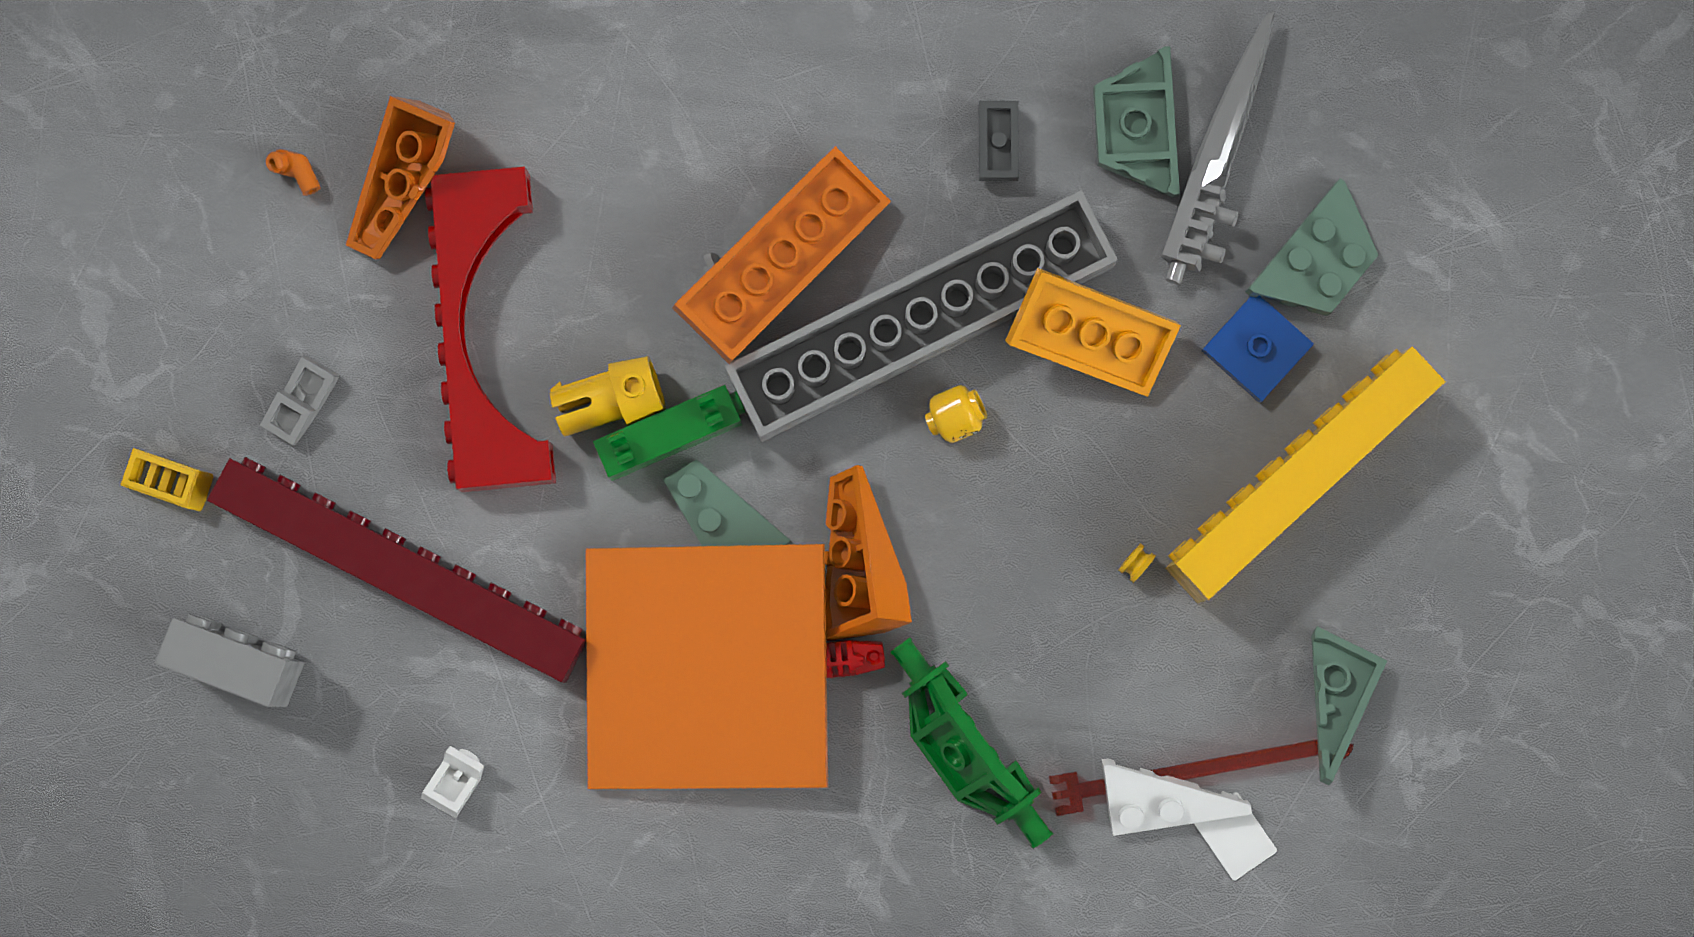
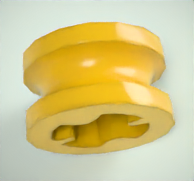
[1118,543,1156,583]

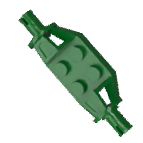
[890,637,1054,849]

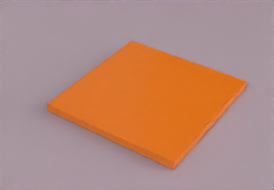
[586,544,828,789]

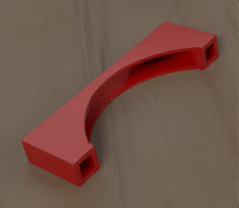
[425,166,556,492]

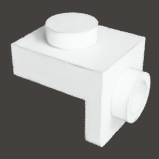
[421,746,484,818]

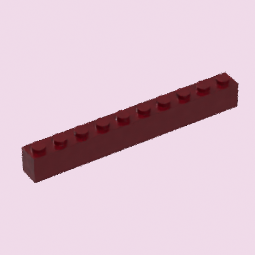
[207,457,586,683]

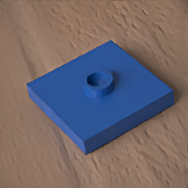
[1201,296,1314,403]

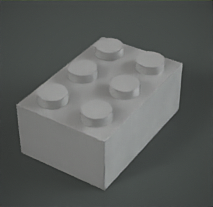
[154,613,305,707]

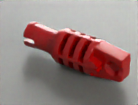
[826,640,885,678]

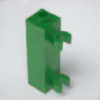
[593,384,746,481]

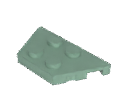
[1093,46,1180,198]
[1245,178,1378,316]

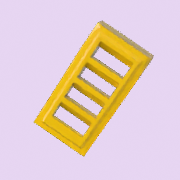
[120,448,214,511]

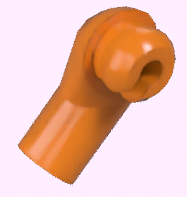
[266,149,321,196]

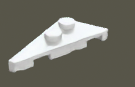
[1102,758,1252,836]

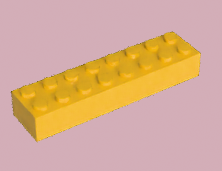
[1165,346,1446,603]

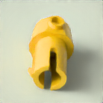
[550,356,666,437]

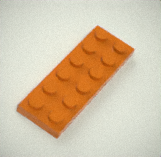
[672,146,891,364]

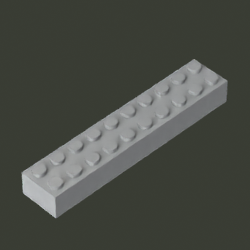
[724,190,1118,442]

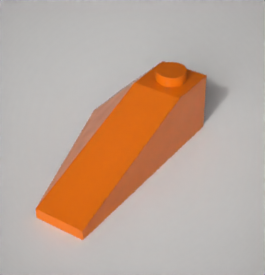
[346,96,455,259]
[825,465,912,641]

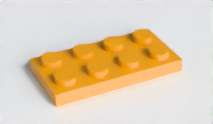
[1005,268,1181,397]

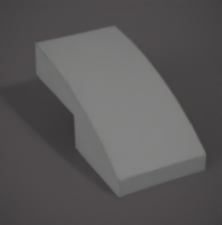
[260,356,340,446]

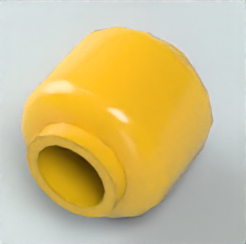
[925,385,987,443]

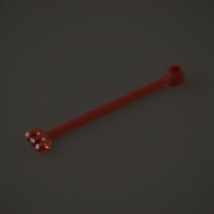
[1049,739,1354,816]

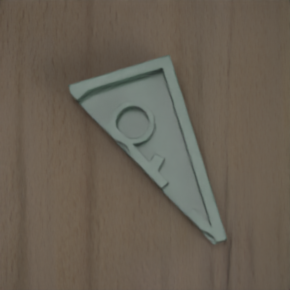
[1311,626,1387,785]

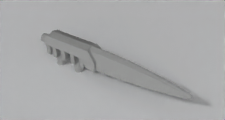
[1161,12,1275,285]

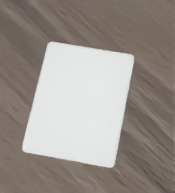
[1194,792,1277,881]

